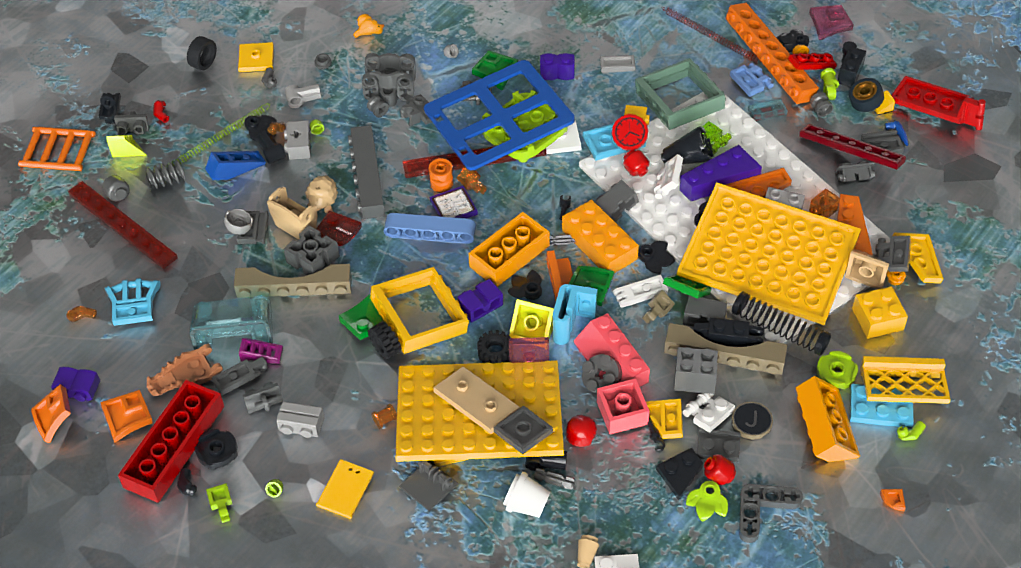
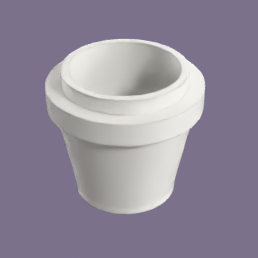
[503,471,551,518]

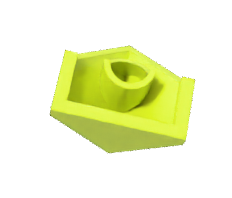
[107,135,148,157]

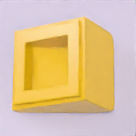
[875,90,895,114]

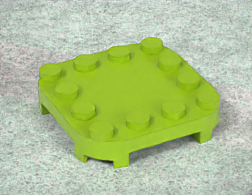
[482,90,568,163]

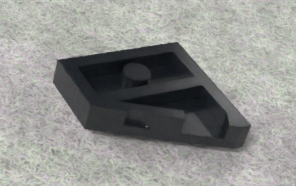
[656,448,703,500]

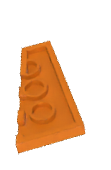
[837,194,873,255]

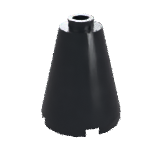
[661,126,714,165]

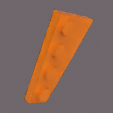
[726,168,792,198]

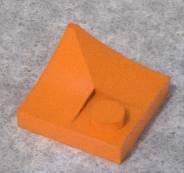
[31,384,71,443]
[100,390,153,443]

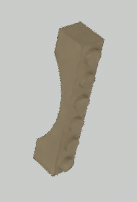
[234,264,352,298]
[664,323,788,375]

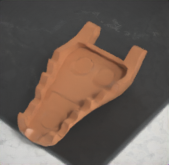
[147,344,223,396]

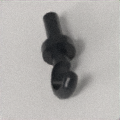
[647,422,665,452]

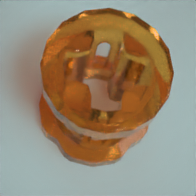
[371,404,397,429]

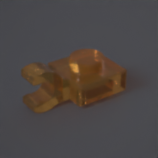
[457,167,487,195]

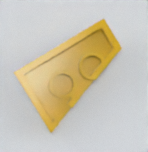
[892,232,944,283]

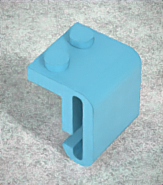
[553,284,597,345]

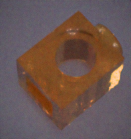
[809,188,840,218]

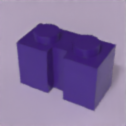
[457,279,503,323]

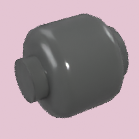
[102,175,130,202]

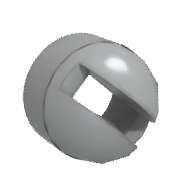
[443,44,458,58]

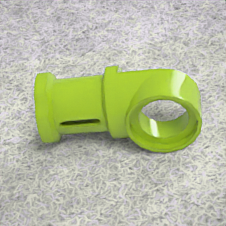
[820,68,839,100]

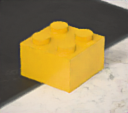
[852,286,908,339]

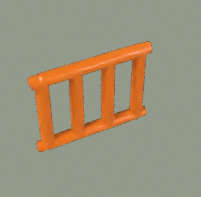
[18,126,96,171]

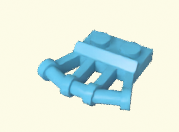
[105,278,161,326]

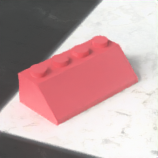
[574,313,650,387]

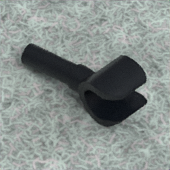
[559,195,571,220]

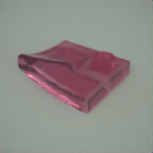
[809,5,854,40]

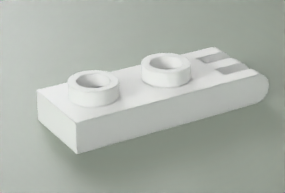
[613,275,668,308]

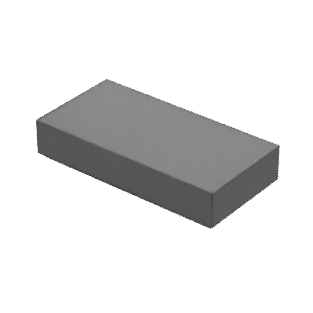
[600,55,636,73]

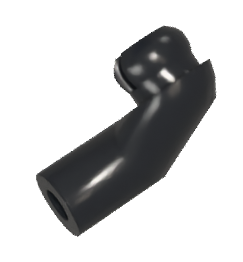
[177,468,197,496]

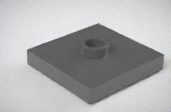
[494,406,553,454]

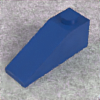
[205,151,266,180]

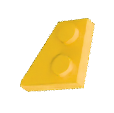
[646,399,683,439]

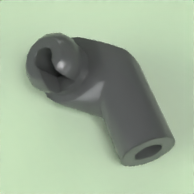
[261,68,277,89]

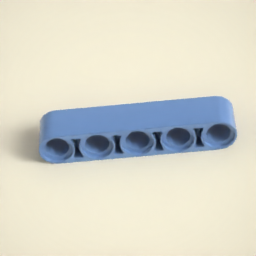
[384,213,476,244]

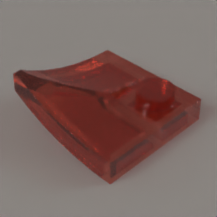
[316,211,362,246]

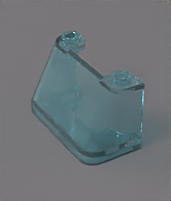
[190,295,273,350]

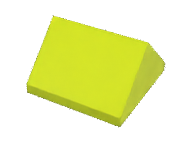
[509,299,554,347]

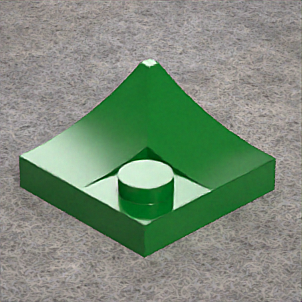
[472,51,519,90]
[569,266,614,306]
[339,294,385,340]

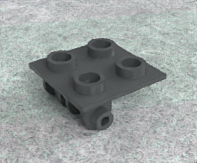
[399,460,458,511]

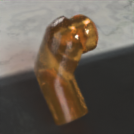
[267,122,286,135]
[66,306,97,322]

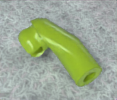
[897,421,926,441]

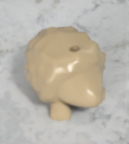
[305,175,338,213]

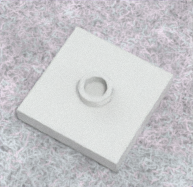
[545,121,581,154]

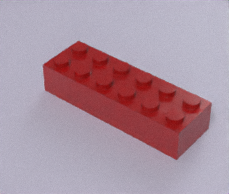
[118,380,224,503]

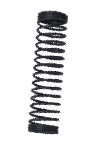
[732,291,831,356]

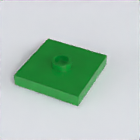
[663,274,712,298]

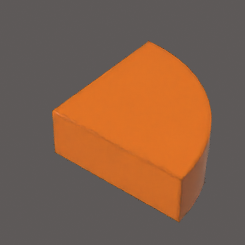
[880,489,906,511]

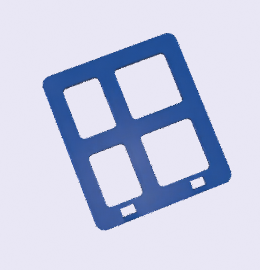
[424,60,575,170]

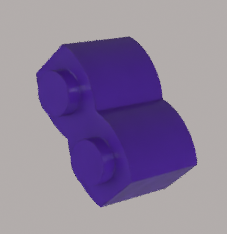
[540,53,575,80]
[51,367,100,402]

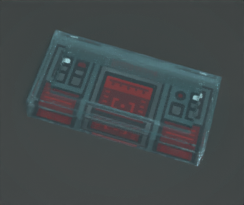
[748,99,788,122]

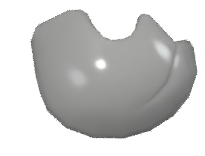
[224,208,253,235]

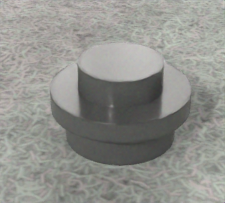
[314,53,332,69]

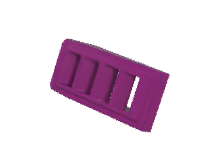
[239,338,283,364]

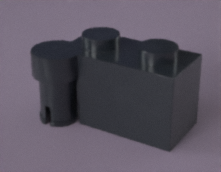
[838,41,867,87]

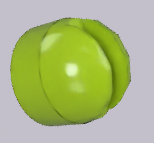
[309,119,324,135]
[265,479,283,497]

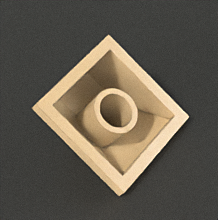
[845,249,889,289]

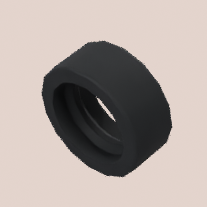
[187,36,217,71]

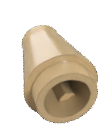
[577,535,599,568]

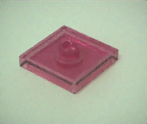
[509,337,549,363]

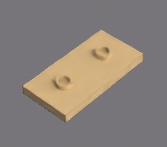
[434,367,520,434]

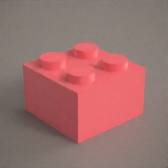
[597,378,649,435]

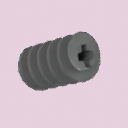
[145,160,186,191]

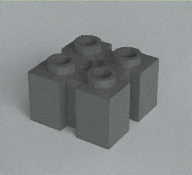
[284,225,340,275]

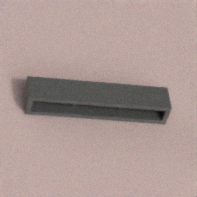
[348,125,385,220]

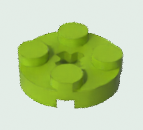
[816,351,858,389]

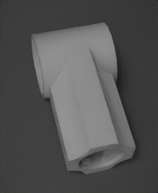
[285,84,321,108]

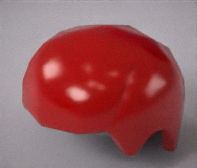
[565,415,597,447]

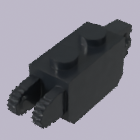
[693,317,765,347]

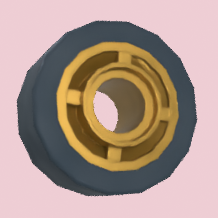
[849,78,884,112]

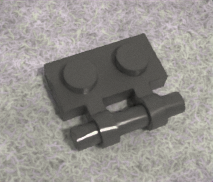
[875,236,911,272]

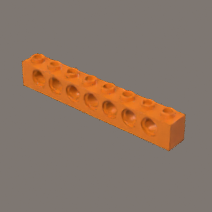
[725,3,819,104]

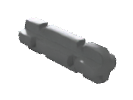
[534,468,575,490]

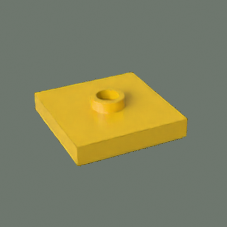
[238,42,274,72]

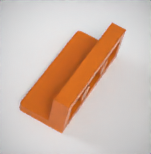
[547,250,573,302]

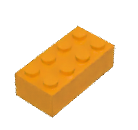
[562,199,639,273]
[469,212,550,287]

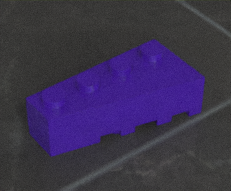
[679,145,762,202]

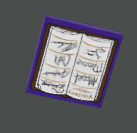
[429,186,478,219]

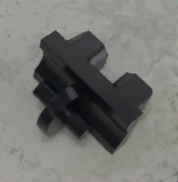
[98,93,121,124]

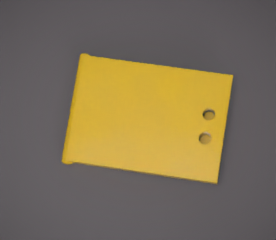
[316,459,374,519]

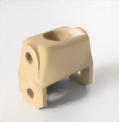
[267,187,318,240]

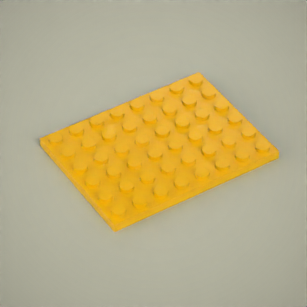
[677,183,861,325]
[396,360,564,462]

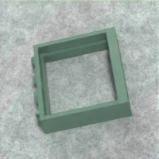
[635,58,726,130]

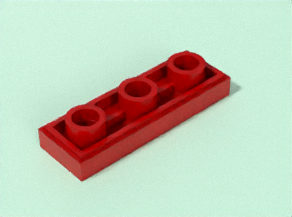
[788,53,837,70]

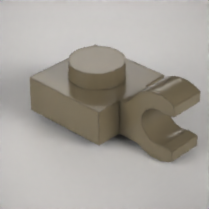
[642,290,675,323]

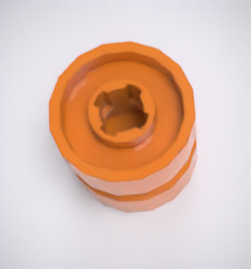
[429,158,454,193]

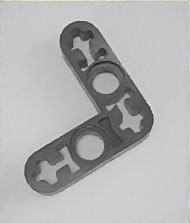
[739,484,803,543]

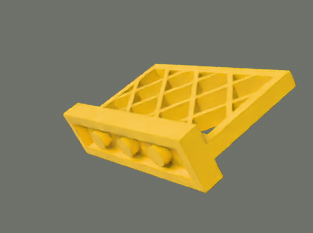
[860,356,951,403]

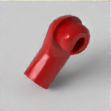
[153,100,170,123]

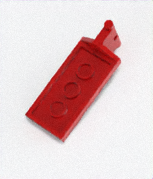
[891,76,986,130]

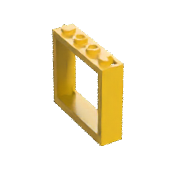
[370,267,469,354]

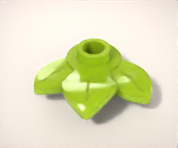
[686,481,728,522]

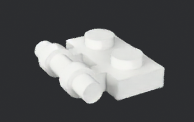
[654,154,683,199]
[682,393,735,433]

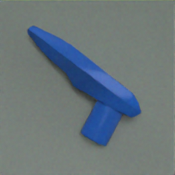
[885,120,908,146]

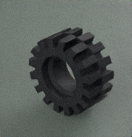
[368,321,401,360]
[477,330,513,363]

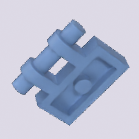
[730,63,774,97]

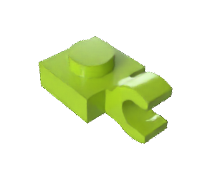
[206,483,232,523]

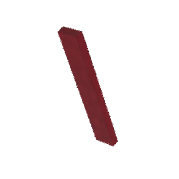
[799,124,906,170]

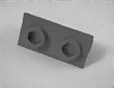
[835,161,875,183]

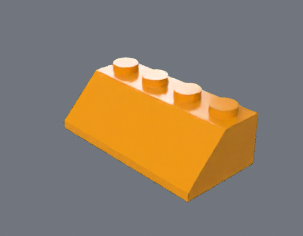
[795,376,860,462]

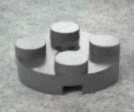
[582,354,622,394]

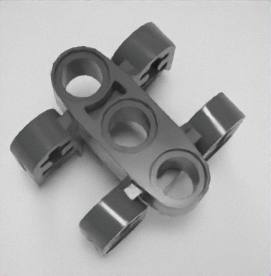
[362,53,416,107]

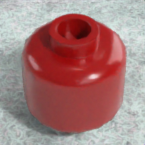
[623,150,650,177]
[704,454,736,485]

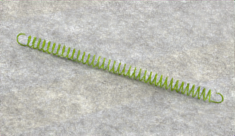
[166,103,270,167]

